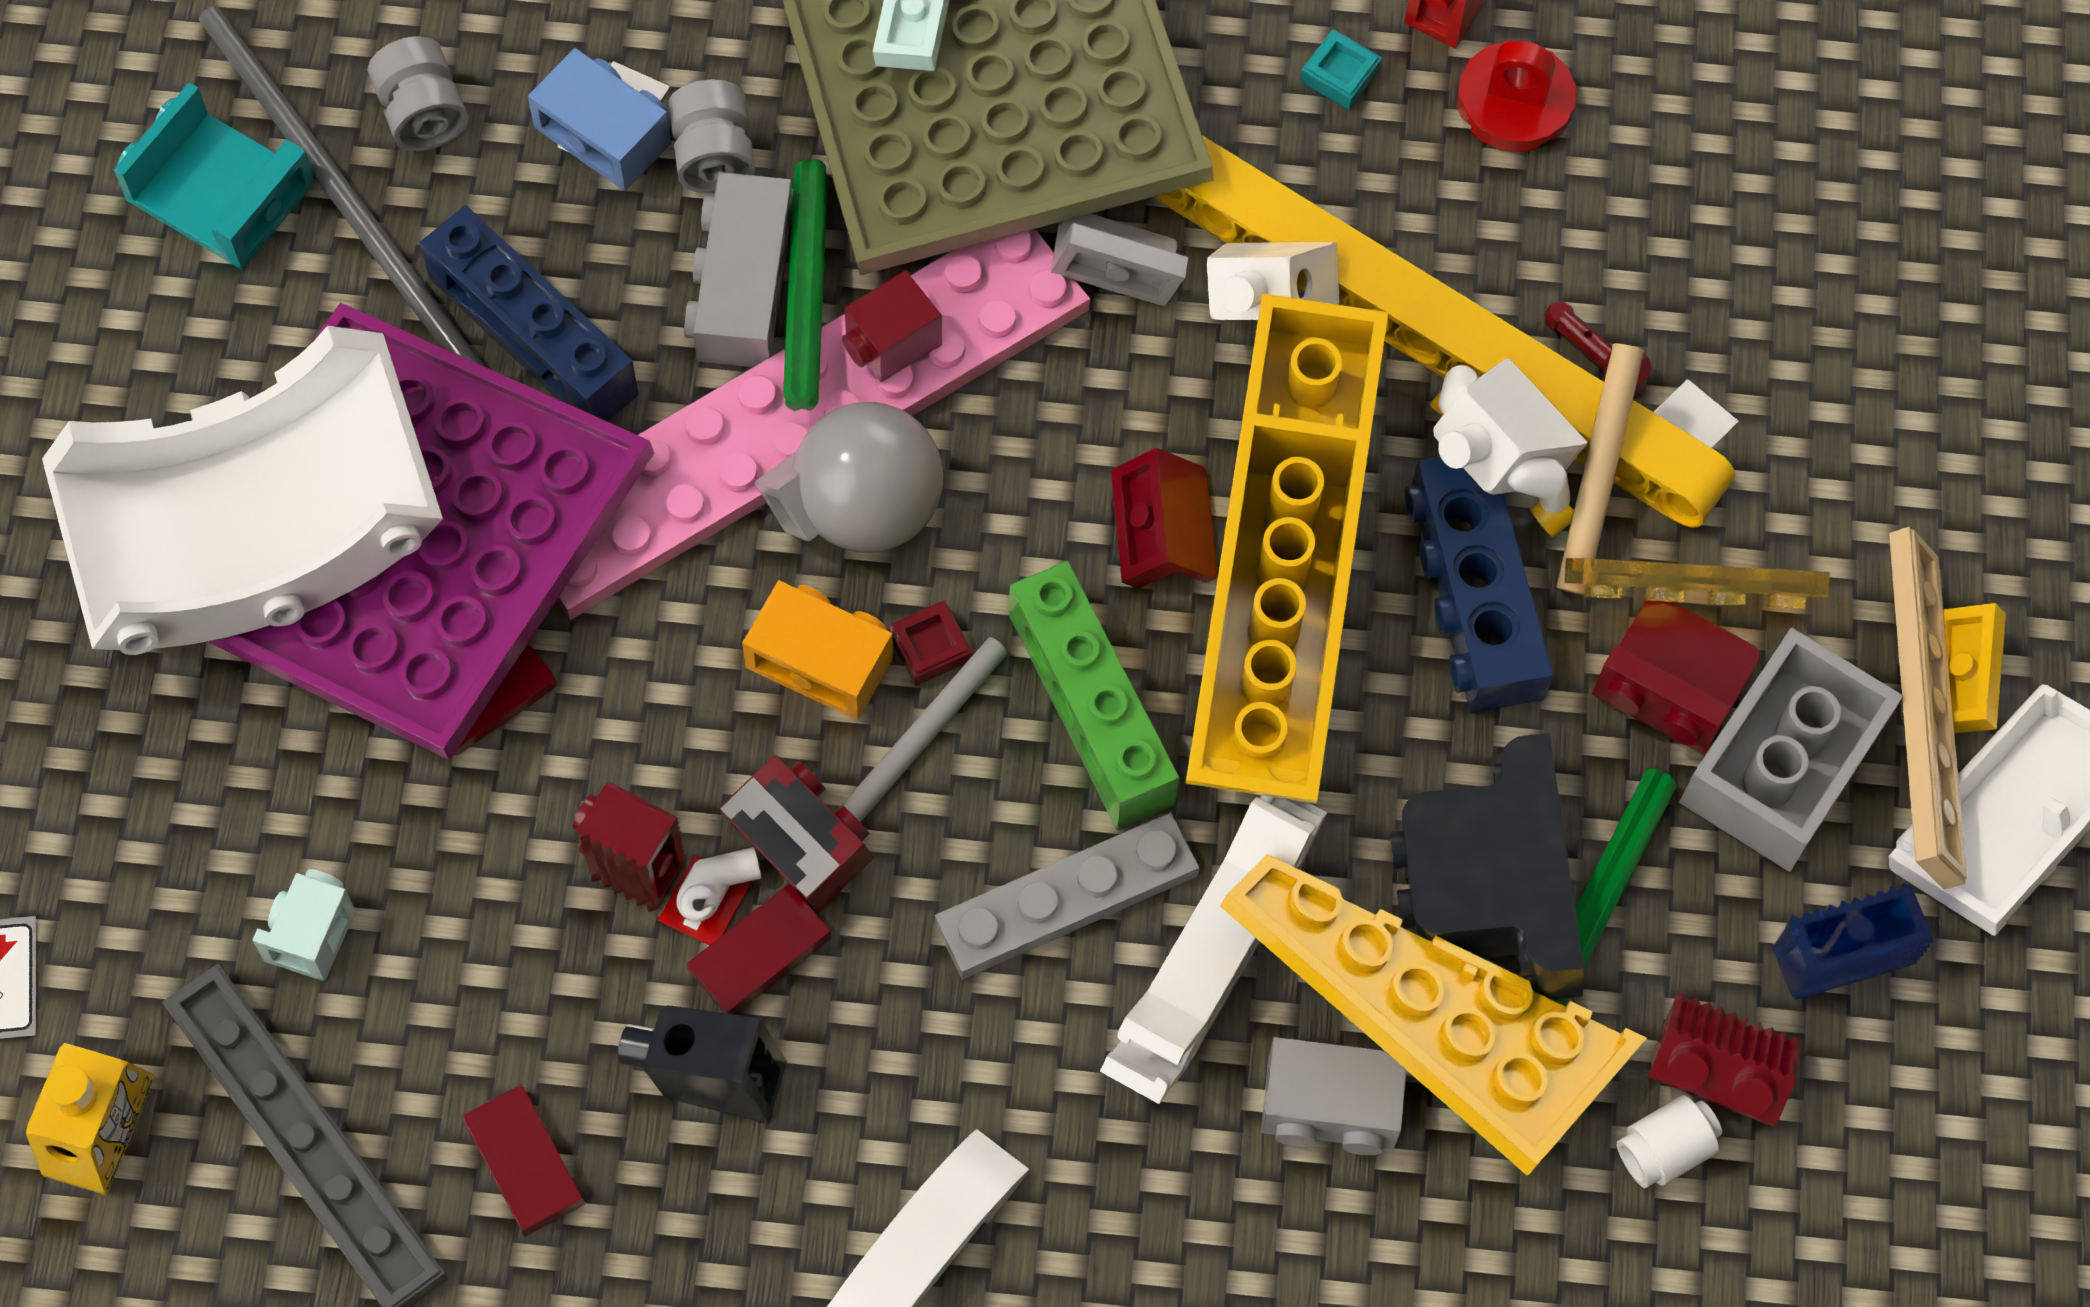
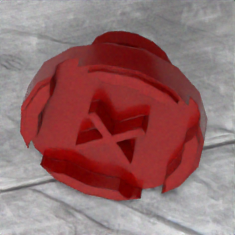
[1457,41,1576,153]

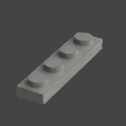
[935,812,1199,980]

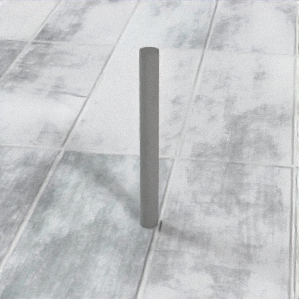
[838,637,1008,822]

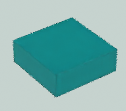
[1299,29,1382,110]

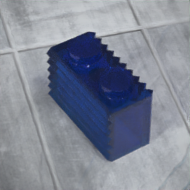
[1772,882,1933,1000]

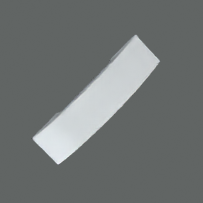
[827,1129,1029,1307]

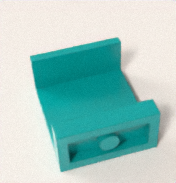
[114,82,315,270]

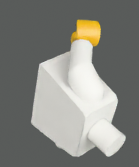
[1429,358,1588,538]

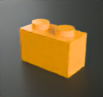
[742,580,893,721]

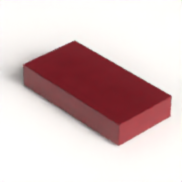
[686,883,831,1014]
[461,1084,585,1237]

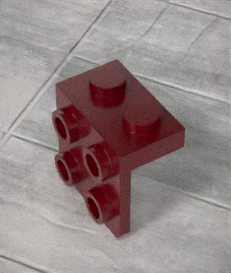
[1591,595,1760,756]

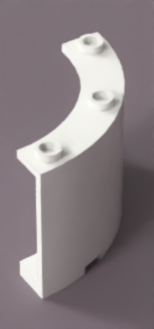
[42,326,443,655]

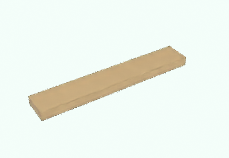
[1889,527,1967,890]

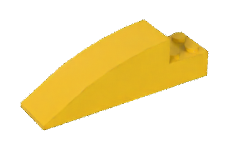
[1186,293,1388,804]

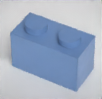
[528,48,671,192]

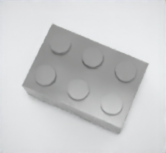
[1679,627,1903,872]

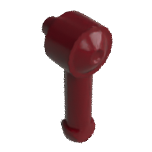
[1544,302,1651,400]

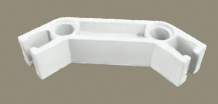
[1100,795,1327,1104]

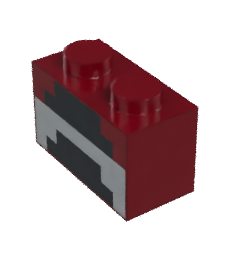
[718,754,874,912]

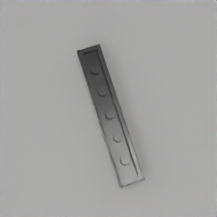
[162,964,448,1307]

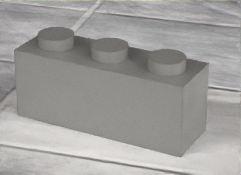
[684,172,792,367]

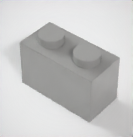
[1261,1037,1406,1155]

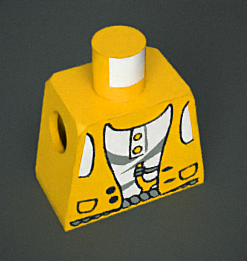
[26,1043,155,1195]

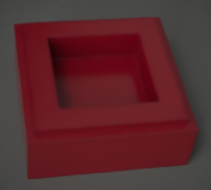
[888,600,973,686]

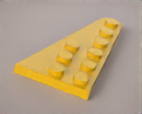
[1220,854,1647,1176]

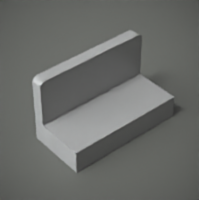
[1051,214,1188,307]

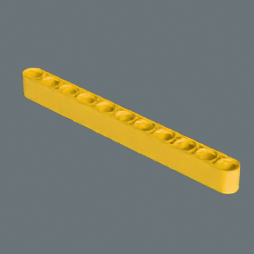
[1154,135,1735,528]

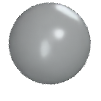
[793,402,943,553]

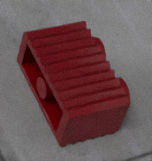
[572,781,687,912]
[1647,992,1802,1128]

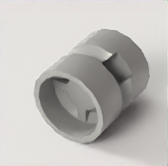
[367,36,469,152]
[668,79,755,193]

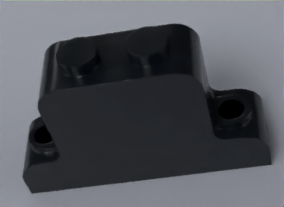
[1390,733,1584,999]

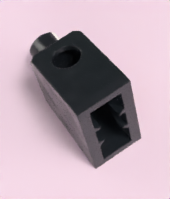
[618,1005,787,1124]

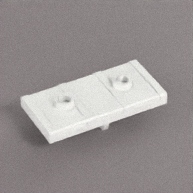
[1889,684,2090,936]

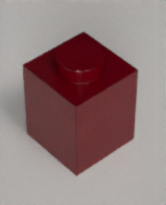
[842,270,942,382]

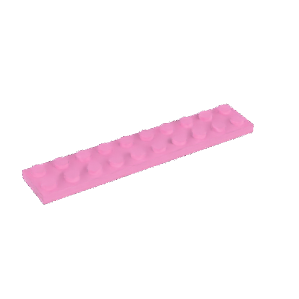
[556,229,1090,620]

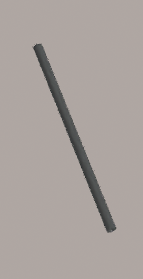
[199,6,485,367]

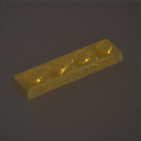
[1564,558,1830,609]

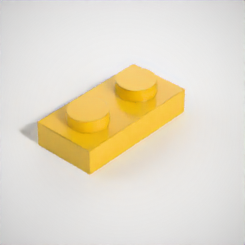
[1943,603,2006,734]

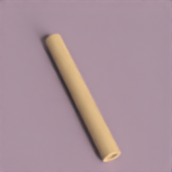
[1556,343,1644,595]

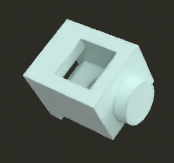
[252,869,356,982]

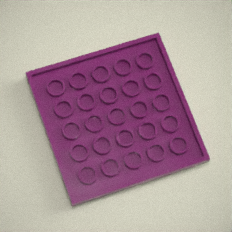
[206,302,655,760]

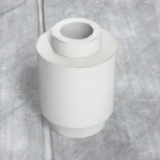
[1617,1095,1722,1188]

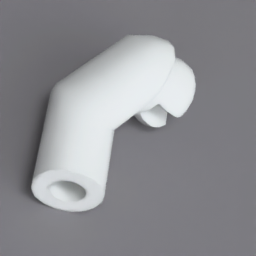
[677,847,761,922]

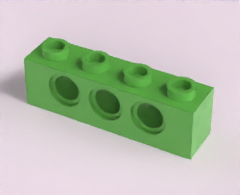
[1009,561,1179,830]

